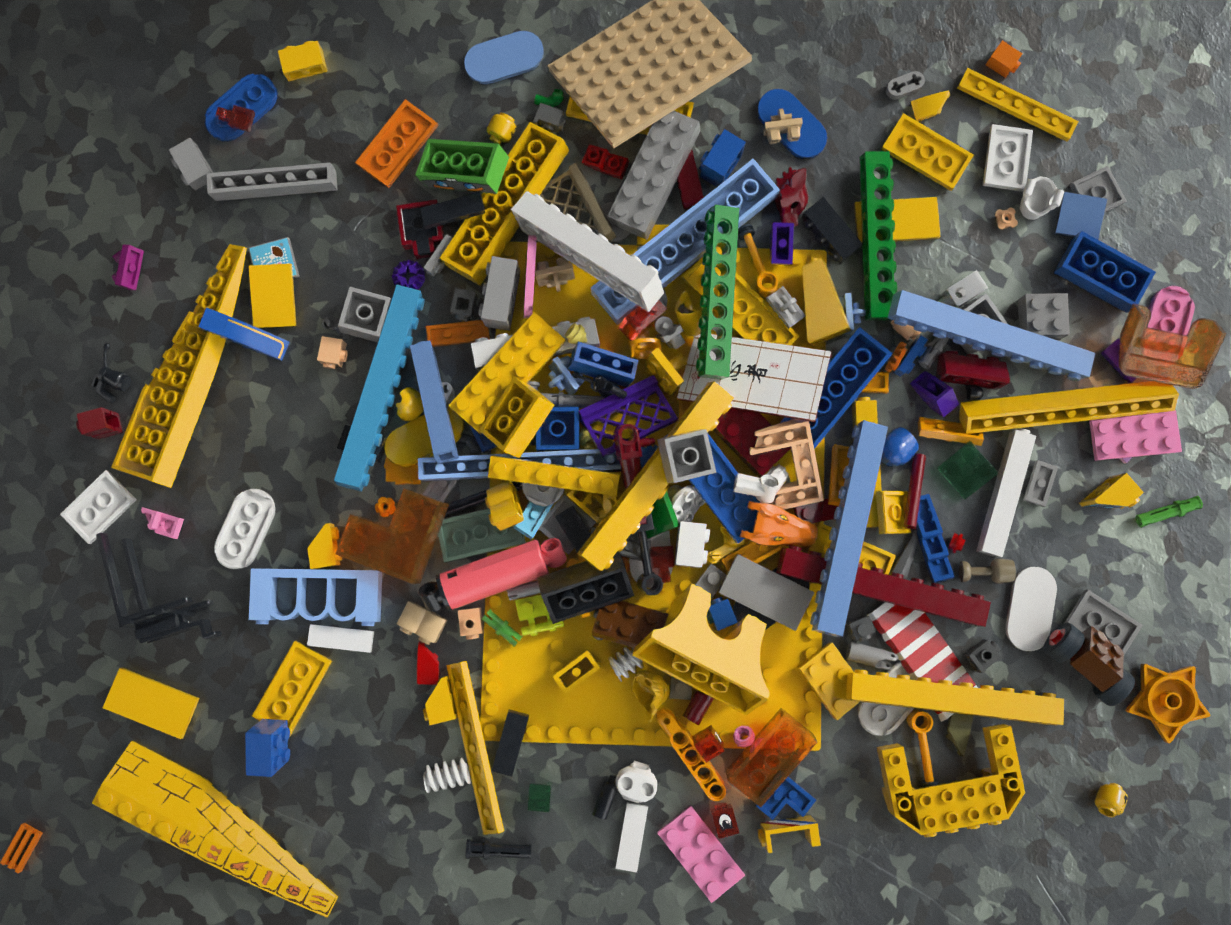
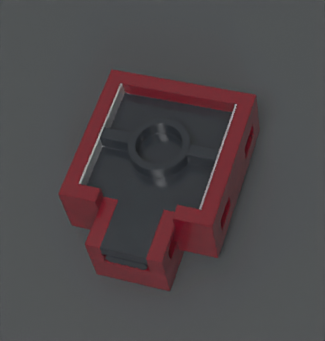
[396,199,444,259]

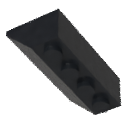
[537,551,634,624]

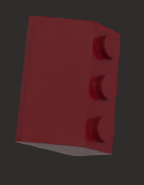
[936,351,1010,390]

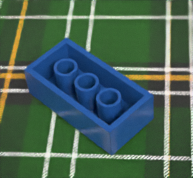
[1053,231,1156,313]

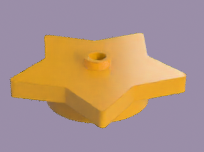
[1126,664,1210,743]

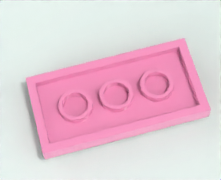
[1089,410,1182,461]
[657,805,745,903]

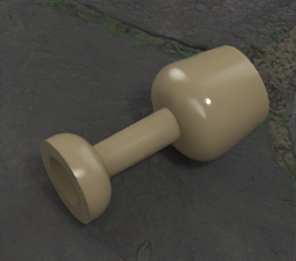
[959,558,1016,584]

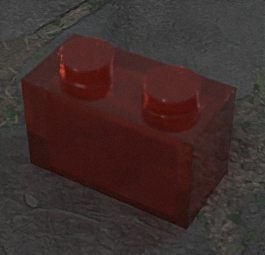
[618,300,667,341]

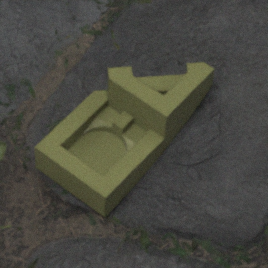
[946,713,973,756]

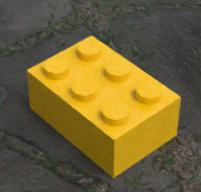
[479,377,554,458]

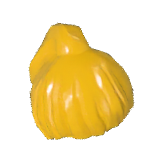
[631,670,670,723]

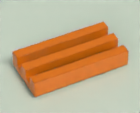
[0,823,43,873]

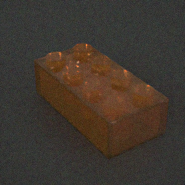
[725,708,818,807]

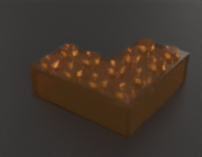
[336,488,449,584]

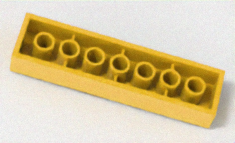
[440,122,569,286]

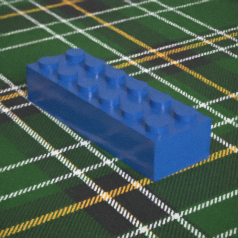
[780,327,893,449]

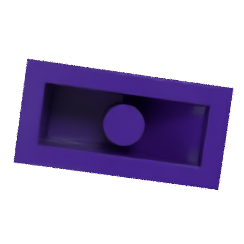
[770,222,794,265]
[910,370,959,418]

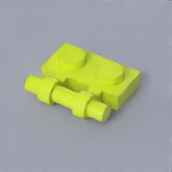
[515,595,564,636]

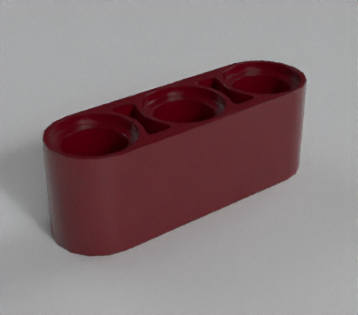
[677,150,704,210]

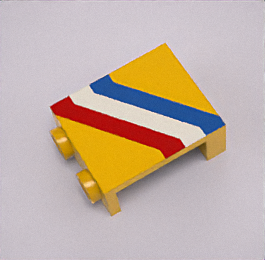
[757,815,821,853]

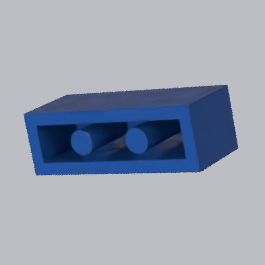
[568,341,639,388]

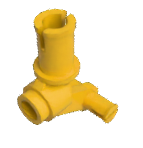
[707,524,744,564]

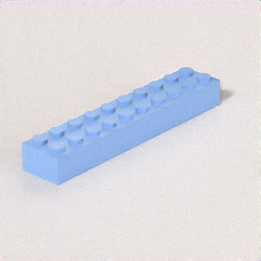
[591,159,780,325]

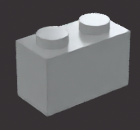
[169,138,213,191]

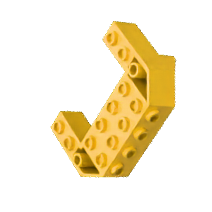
[877,724,1025,837]

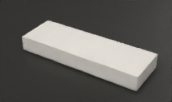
[307,624,374,653]
[616,802,648,872]

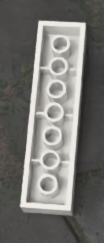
[511,191,664,312]

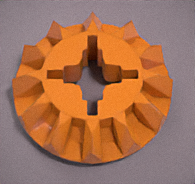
[885,341,908,373]

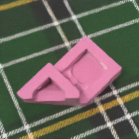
[141,507,184,539]

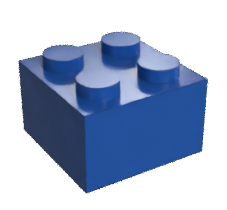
[699,129,746,187]
[536,407,580,452]
[245,719,290,777]

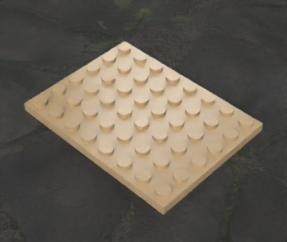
[548,0,752,148]

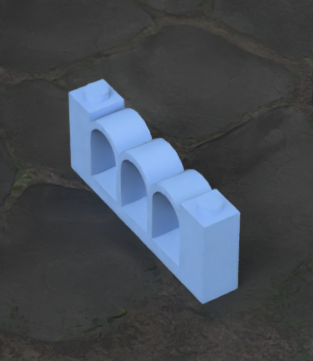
[249,569,382,626]

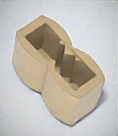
[397,601,448,645]

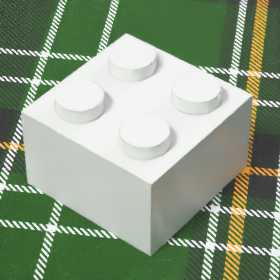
[674,521,710,568]

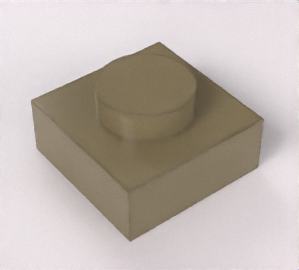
[669,676,692,700]

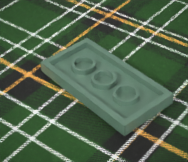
[436,508,526,563]

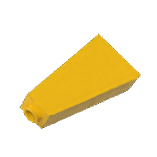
[802,258,851,347]

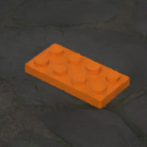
[355,99,439,188]

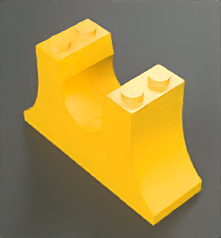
[632,584,770,716]

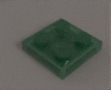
[937,441,999,500]

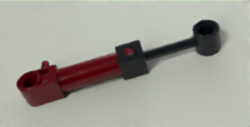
[613,424,663,595]

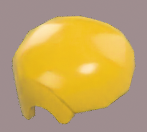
[396,387,424,421]

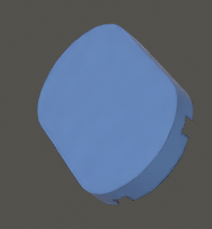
[464,31,544,85]

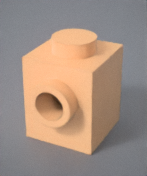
[317,336,348,369]
[458,608,484,640]

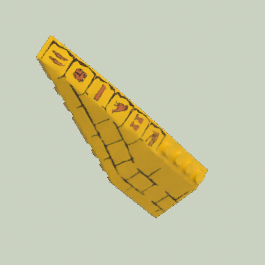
[92,741,338,917]

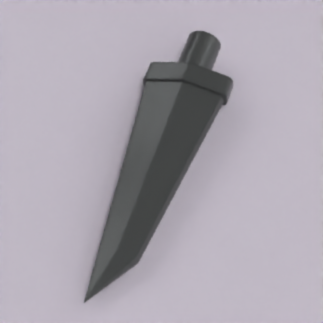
[889,528,918,580]

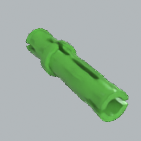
[1135,496,1203,528]

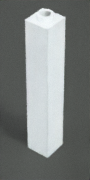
[976,428,1036,558]

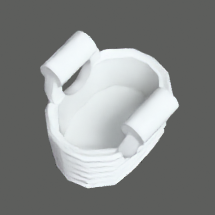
[1020,176,1064,220]
[615,760,657,803]

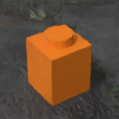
[985,40,1023,78]

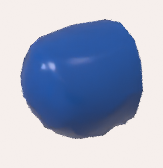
[881,427,919,467]

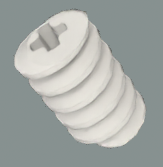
[609,647,643,682]
[423,758,471,793]

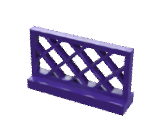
[579,375,678,457]

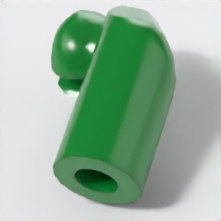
[534,89,564,108]

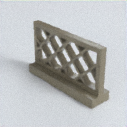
[540,162,617,241]

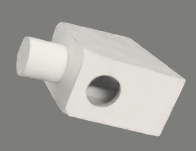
[938,270,988,308]

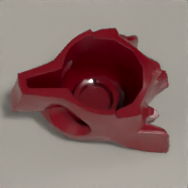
[774,167,809,226]

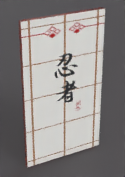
[677,334,832,422]

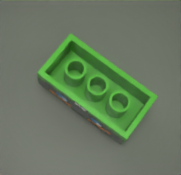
[415,139,509,194]

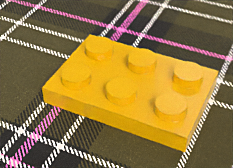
[798,642,859,720]

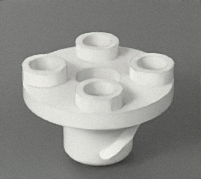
[668,485,705,523]

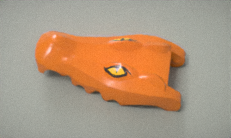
[740,501,818,547]

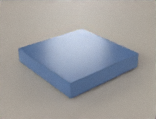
[1055,192,1107,239]

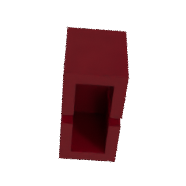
[76,407,123,439]

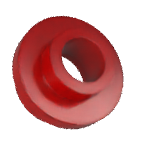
[948,533,966,553]

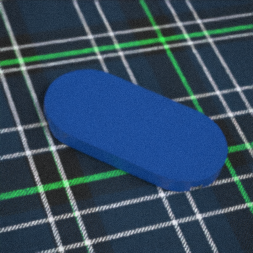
[205,74,277,141]
[758,89,827,159]

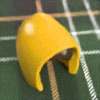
[675,291,713,336]

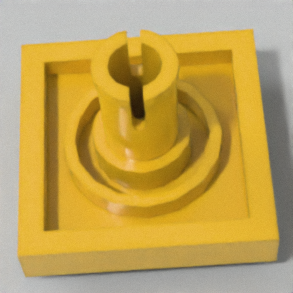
[644,348,687,397]

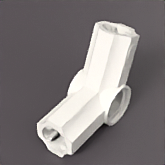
[733,465,789,504]

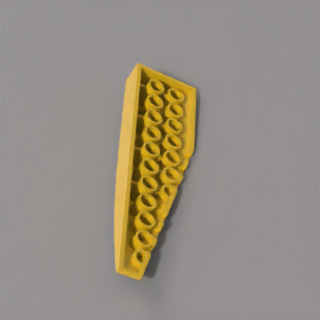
[111,244,247,488]

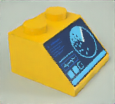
[1079,473,1144,509]

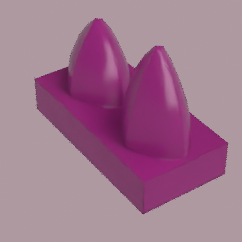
[111,244,144,291]

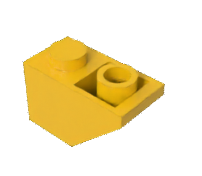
[307,523,342,569]

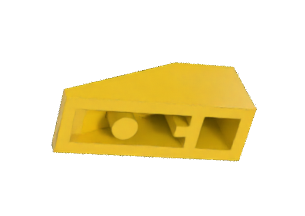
[563,489,606,524]

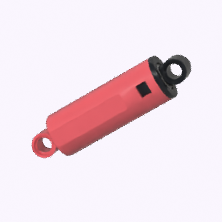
[418,538,567,612]

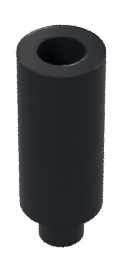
[592,775,618,820]

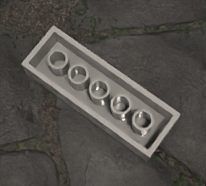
[607,111,700,240]

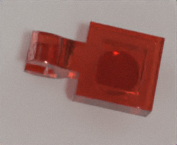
[216,105,255,132]
[650,546,675,583]

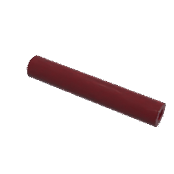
[903,453,926,529]

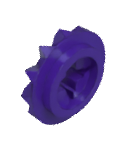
[391,259,425,290]

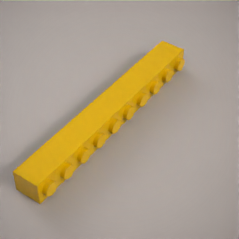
[959,379,1179,434]
[577,381,734,571]
[846,669,1064,725]

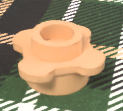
[995,207,1018,229]

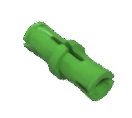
[481,609,523,647]

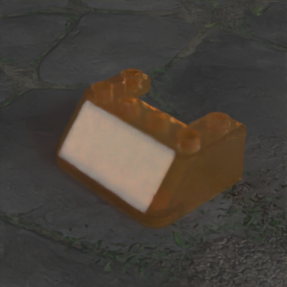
[1119,303,1227,389]

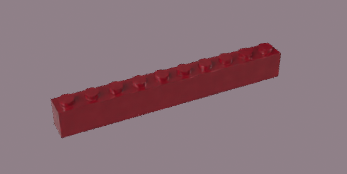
[776,545,991,627]

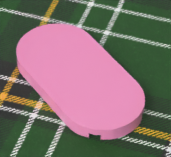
[524,235,537,319]
[1139,286,1195,367]

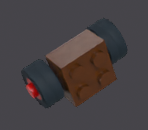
[1043,623,1135,706]

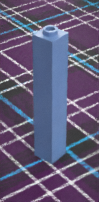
[410,340,459,464]

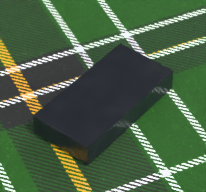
[555,506,591,553]

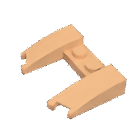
[749,418,824,509]

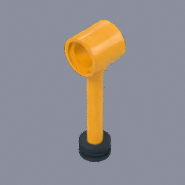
[738,224,778,299]
[906,709,939,788]

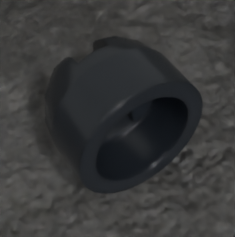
[967,385,984,401]

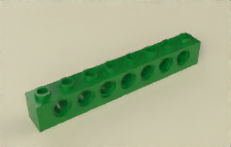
[859,151,897,321]
[696,204,739,380]

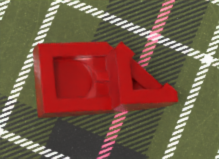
[417,641,439,685]

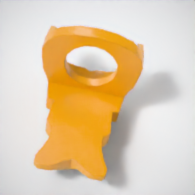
[627,316,661,360]

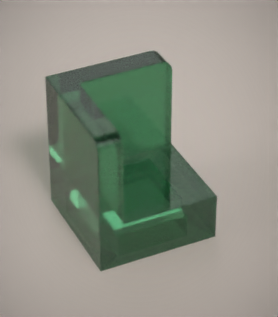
[527,782,552,812]

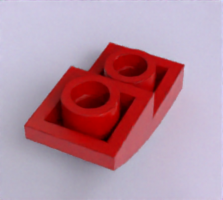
[582,144,629,180]

